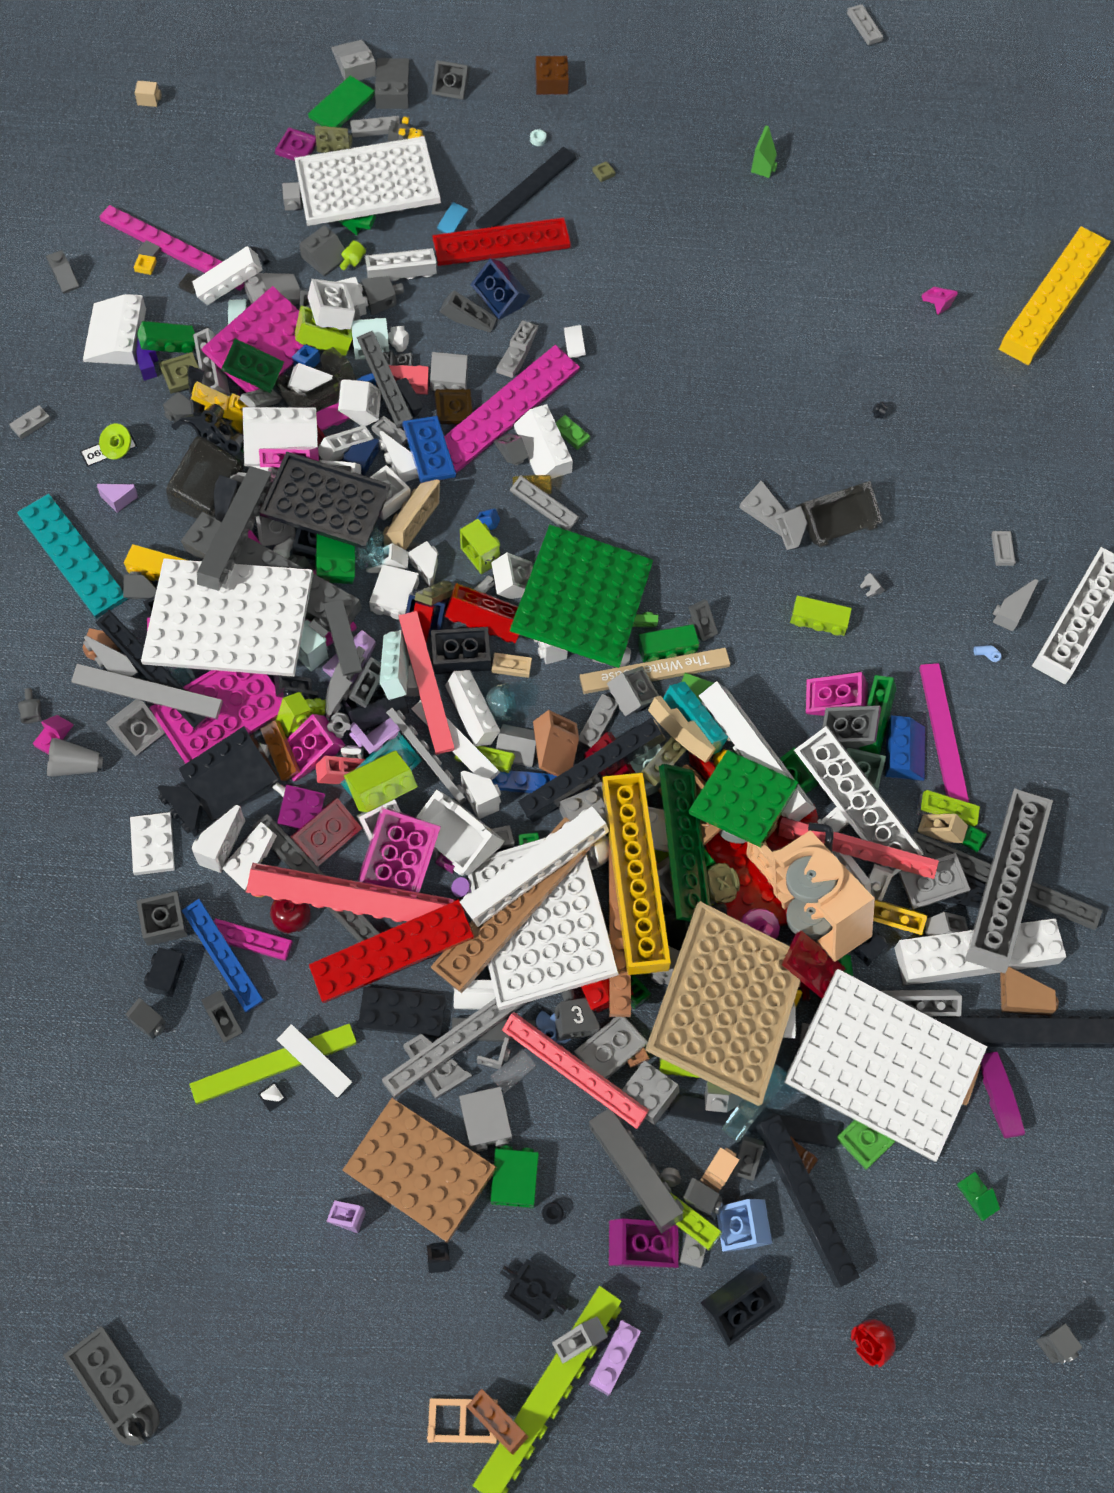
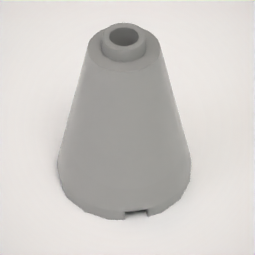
[47,738,103,777]

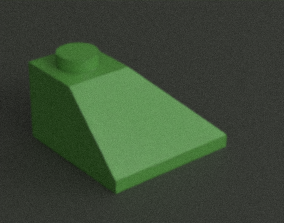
[751,126,778,178]

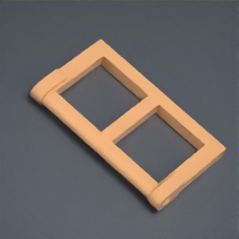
[427,1399,497,1444]

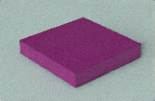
[275,128,317,161]

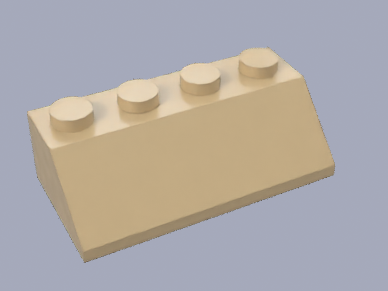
[383,480,440,550]

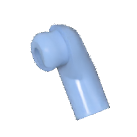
[974,645,1002,662]

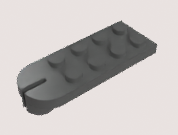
[63,1326,160,1446]

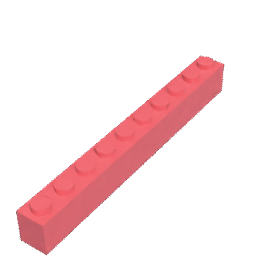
[246,863,453,922]

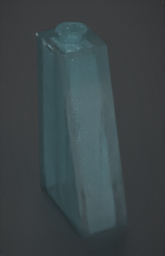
[721,1064,787,1143]

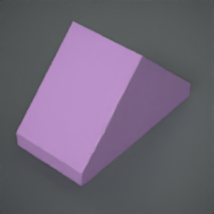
[97,484,138,512]
[326,1201,366,1233]

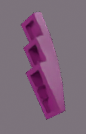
[979,1052,1025,1139]

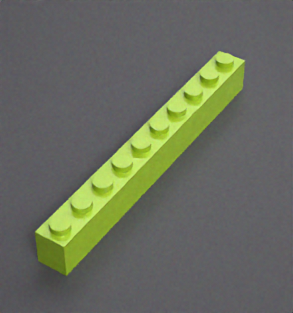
[473,1286,622,1493]

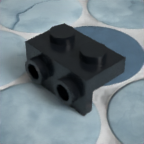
[274,675,318,700]

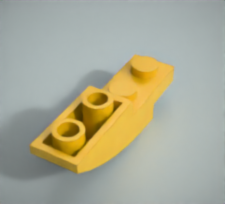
[191,381,248,422]

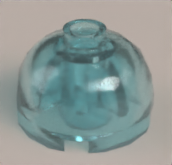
[486,683,517,722]

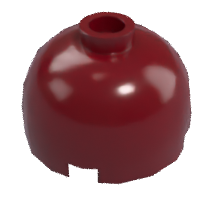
[270,899,311,934]

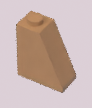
[1000,967,1059,1016]

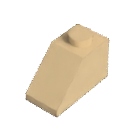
[918,814,968,843]

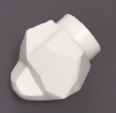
[388,326,409,352]

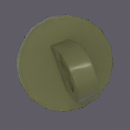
[707,863,740,903]

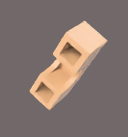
[700,1148,739,1193]

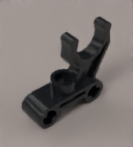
[171,404,244,455]

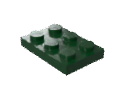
[221,338,284,394]

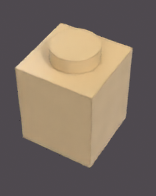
[135,81,161,107]

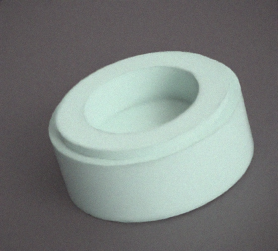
[530,130,546,146]

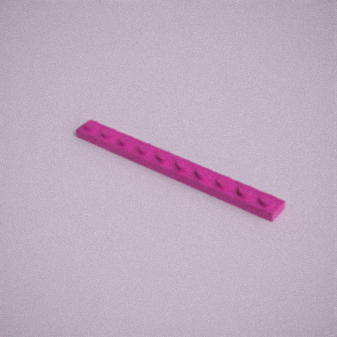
[99,205,244,291]

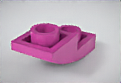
[316,403,350,431]

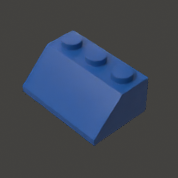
[885,715,925,781]

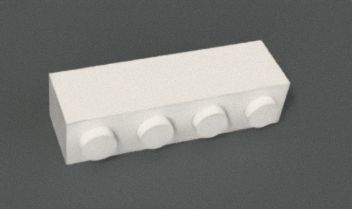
[192,246,263,305]
[445,670,500,746]

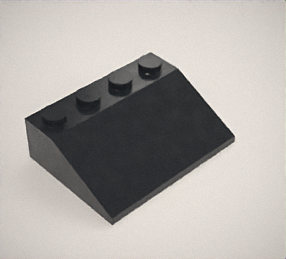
[178,726,279,822]

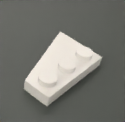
[221,822,277,891]

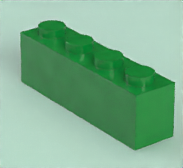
[859,675,897,755]

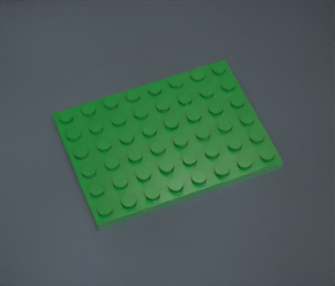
[510,524,653,668]

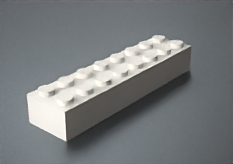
[1032,547,1114,684]
[699,681,816,822]
[794,726,924,877]
[894,918,1066,986]

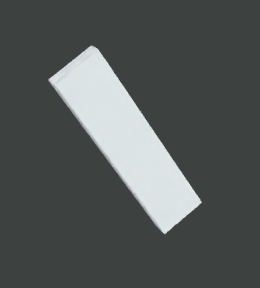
[277,1024,352,1098]

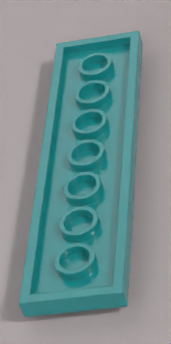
[17,494,128,619]

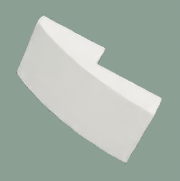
[564,325,586,358]

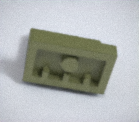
[315,126,353,153]

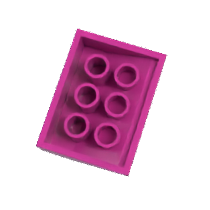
[357,807,441,893]

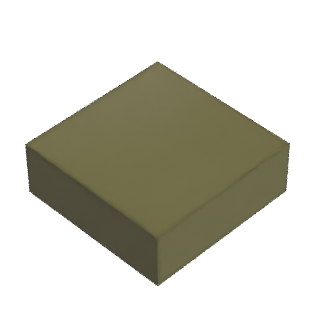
[593,161,615,182]

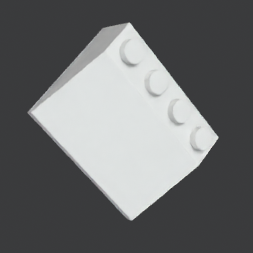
[83,294,146,365]
[243,407,317,466]

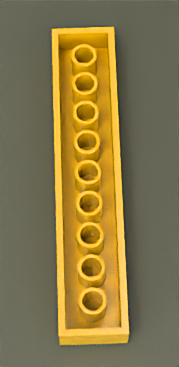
[999,226,1111,366]
[602,773,671,975]

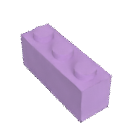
[589,1320,641,1396]

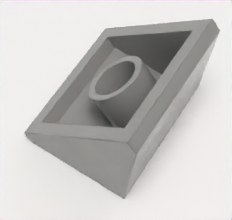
[496,724,536,767]

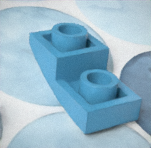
[437,202,468,234]

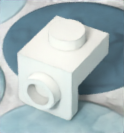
[817,807,849,833]

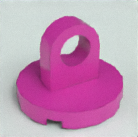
[740,908,780,939]

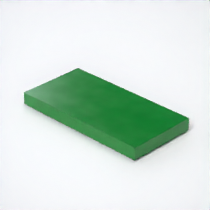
[308,75,375,128]

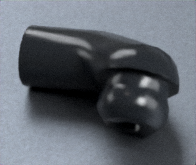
[250,246,270,266]

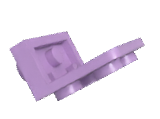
[349,718,400,754]

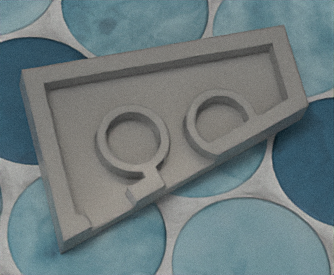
[739,481,785,536]
[403,1034,472,1099]

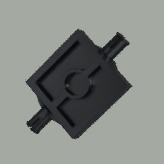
[500,1259,567,1323]

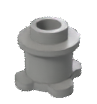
[327,712,351,738]

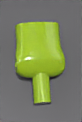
[340,240,366,270]

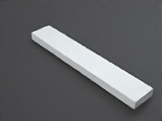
[411,700,500,781]

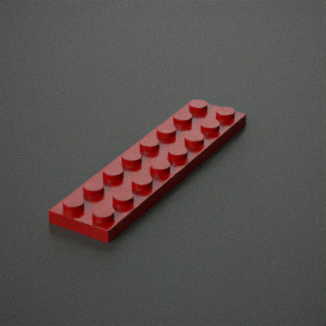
[432,218,571,266]
[309,899,475,1003]

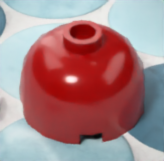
[851,1319,896,1367]

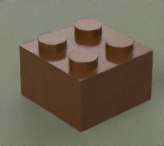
[535,56,569,95]

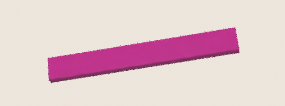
[919,663,969,803]

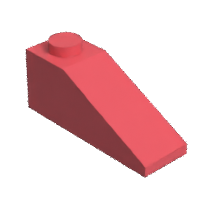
[316,756,365,784]

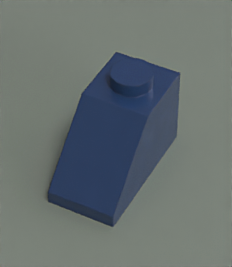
[342,439,380,476]

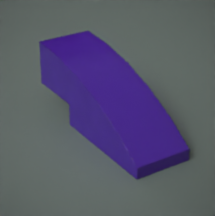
[136,338,158,381]

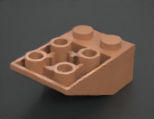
[533,710,579,776]

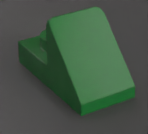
[339,214,376,235]
[956,1172,1000,1221]

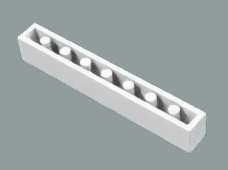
[460,806,609,927]

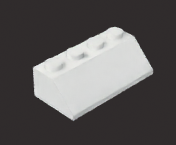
[365,248,436,281]
[514,404,573,483]

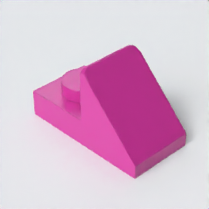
[922,287,958,315]
[33,715,73,755]

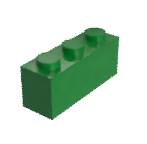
[137,321,195,353]
[638,624,699,662]

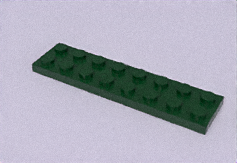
[659,764,711,921]

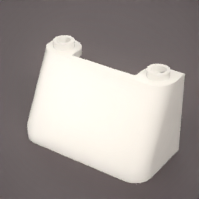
[416,790,505,876]

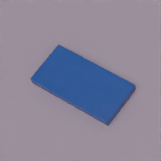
[403,416,456,483]

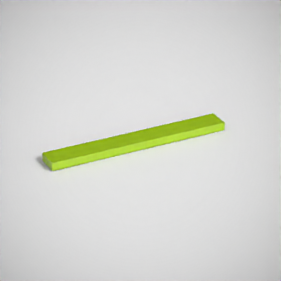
[189,1023,357,1105]

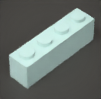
[380,630,409,700]

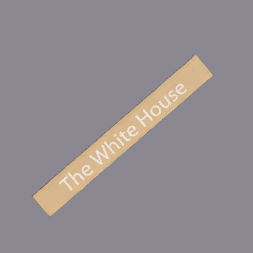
[579,648,730,694]

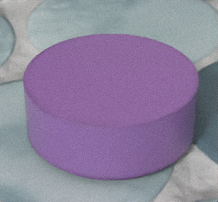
[452,877,472,898]

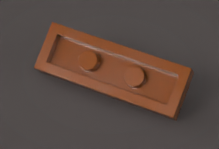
[260,720,301,781]
[466,1389,529,1455]

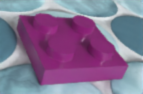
[277,785,325,829]

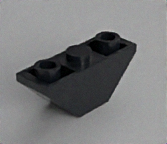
[157,785,203,837]

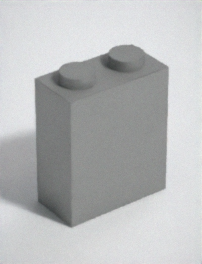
[459,1087,512,1152]

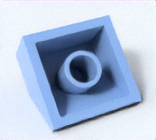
[717,1199,772,1252]

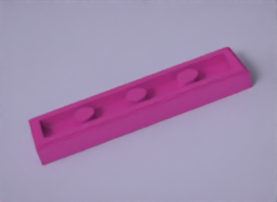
[214,918,293,961]

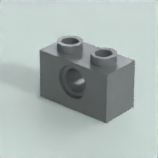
[1036,1323,1083,1364]

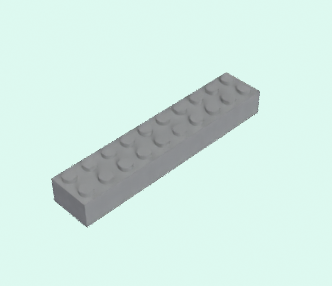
[965,789,1053,973]

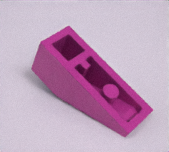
[259,447,319,468]

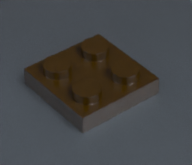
[435,389,472,424]

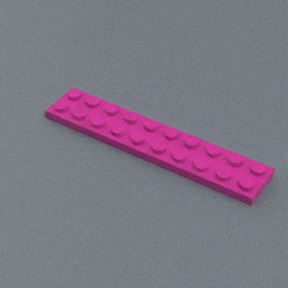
[444,345,580,473]

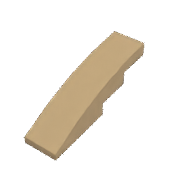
[648,696,715,763]

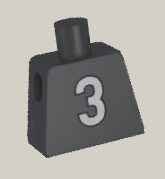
[555,990,600,1041]

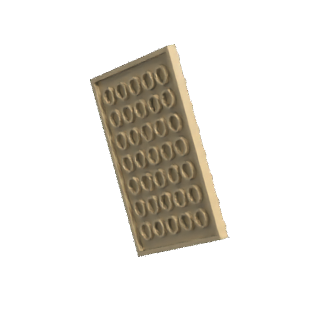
[645,902,800,1106]

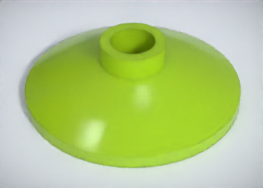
[99,424,131,460]

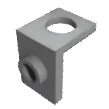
[477,1037,511,1070]

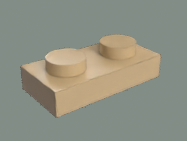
[492,653,532,678]

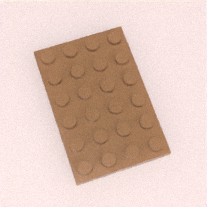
[343,1098,497,1243]

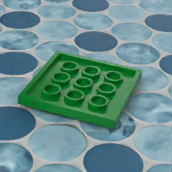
[689,750,799,848]

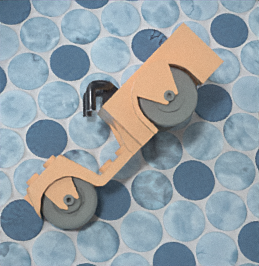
[718,822,875,962]

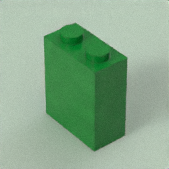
[491,1146,538,1208]

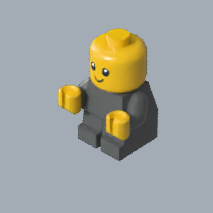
[388,117,425,142]

